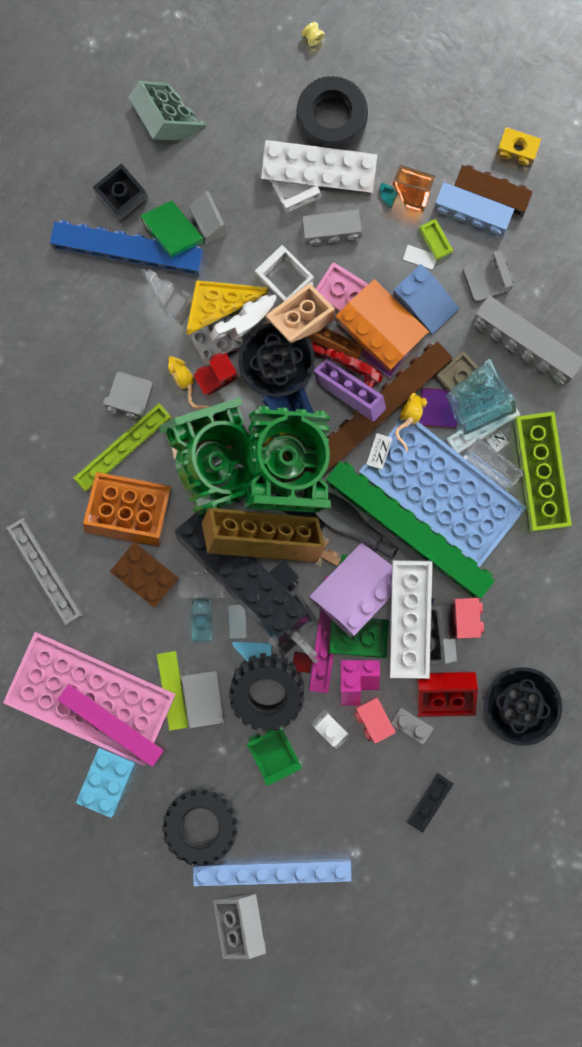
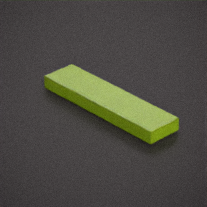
[157,651,188,731]

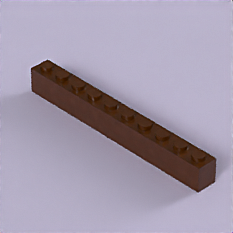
[300,341,453,478]

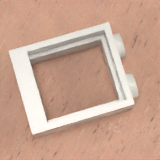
[255,245,314,303]

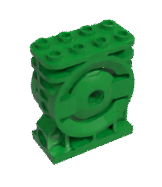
[159,397,257,515]
[244,406,331,513]

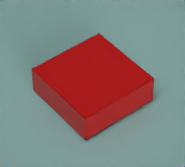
[293,651,312,673]

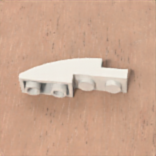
[210,295,277,341]

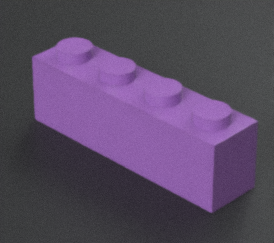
[314,358,386,422]

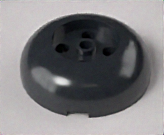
[238,323,315,398]
[484,667,562,746]

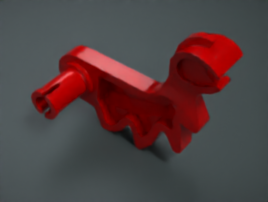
[311,341,383,389]

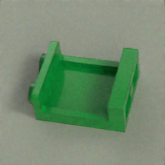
[246,726,302,786]

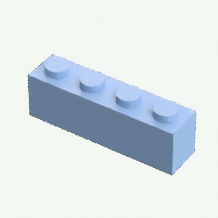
[434,182,514,235]

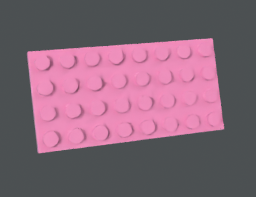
[3,632,176,766]

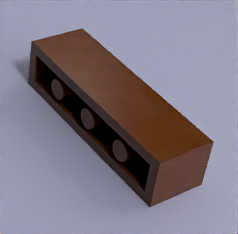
[454,165,533,217]

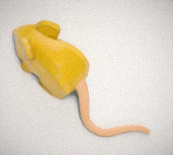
[168,356,210,409]
[395,393,427,452]

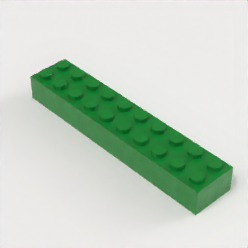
[326,461,495,600]

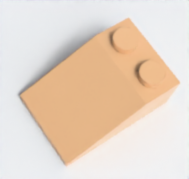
[266,283,335,343]

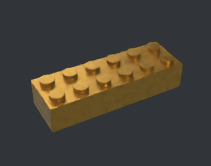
[202,508,325,562]

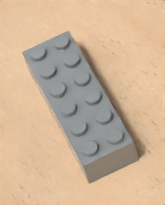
[472,295,582,385]

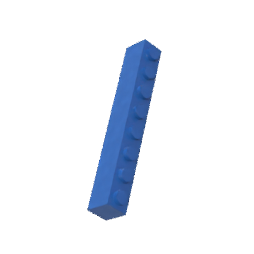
[50,220,204,276]

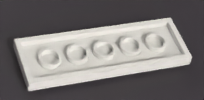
[261,140,378,193]
[390,560,432,678]

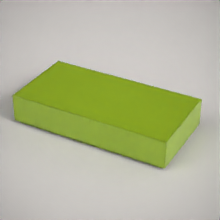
[418,218,454,261]

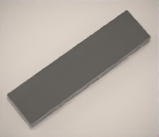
[366,517,428,561]

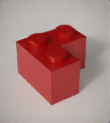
[193,353,238,397]

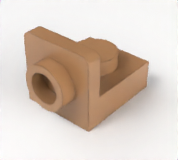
[320,538,341,567]

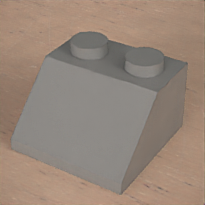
[188,191,226,244]

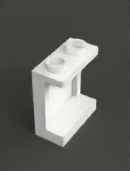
[271,180,320,213]

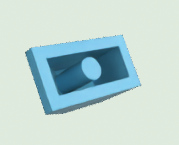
[233,642,272,662]

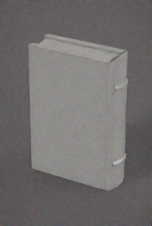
[217,375,265,434]
[181,671,225,728]

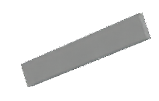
[6,518,82,626]

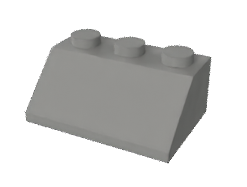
[213,894,266,959]

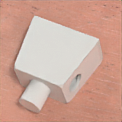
[311,710,350,749]

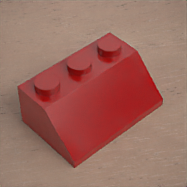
[417,672,478,717]

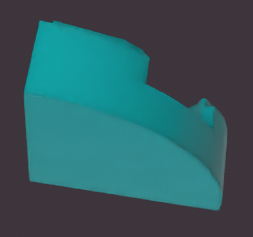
[380,182,399,208]

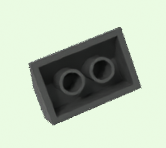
[430,603,457,664]

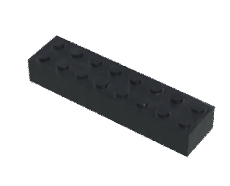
[175,512,309,645]

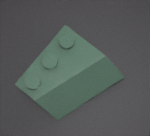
[128,81,206,140]

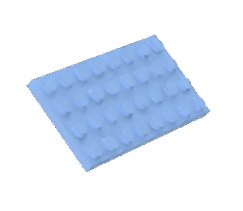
[359,420,527,567]

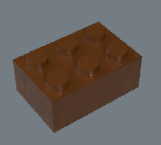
[110,542,181,609]

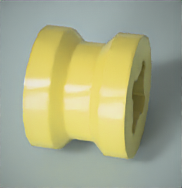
[301,22,325,46]

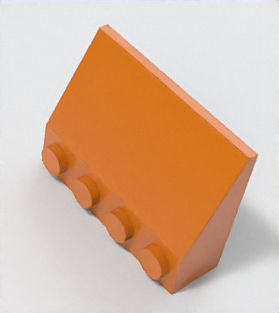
[335,279,429,372]
[83,472,171,547]

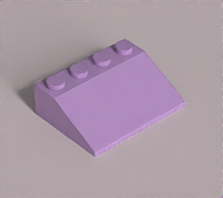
[309,542,392,637]

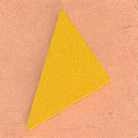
[187,280,268,335]

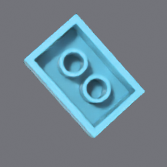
[76,747,136,818]

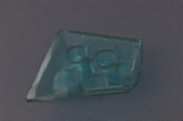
[446,357,516,436]

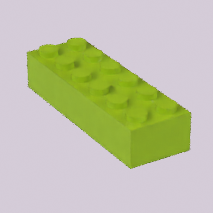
[513,411,572,533]

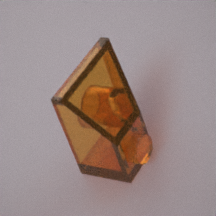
[393,165,436,212]

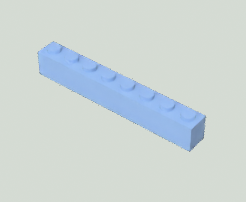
[193,859,351,886]

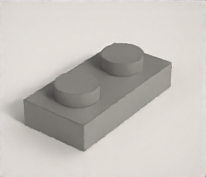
[391,707,434,745]

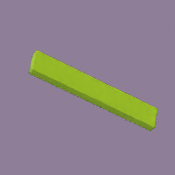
[73,403,172,493]

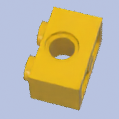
[496,127,541,166]

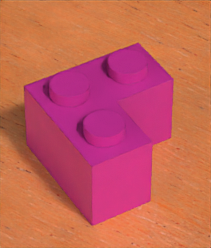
[340,660,380,706]

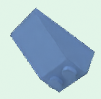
[393,264,459,335]

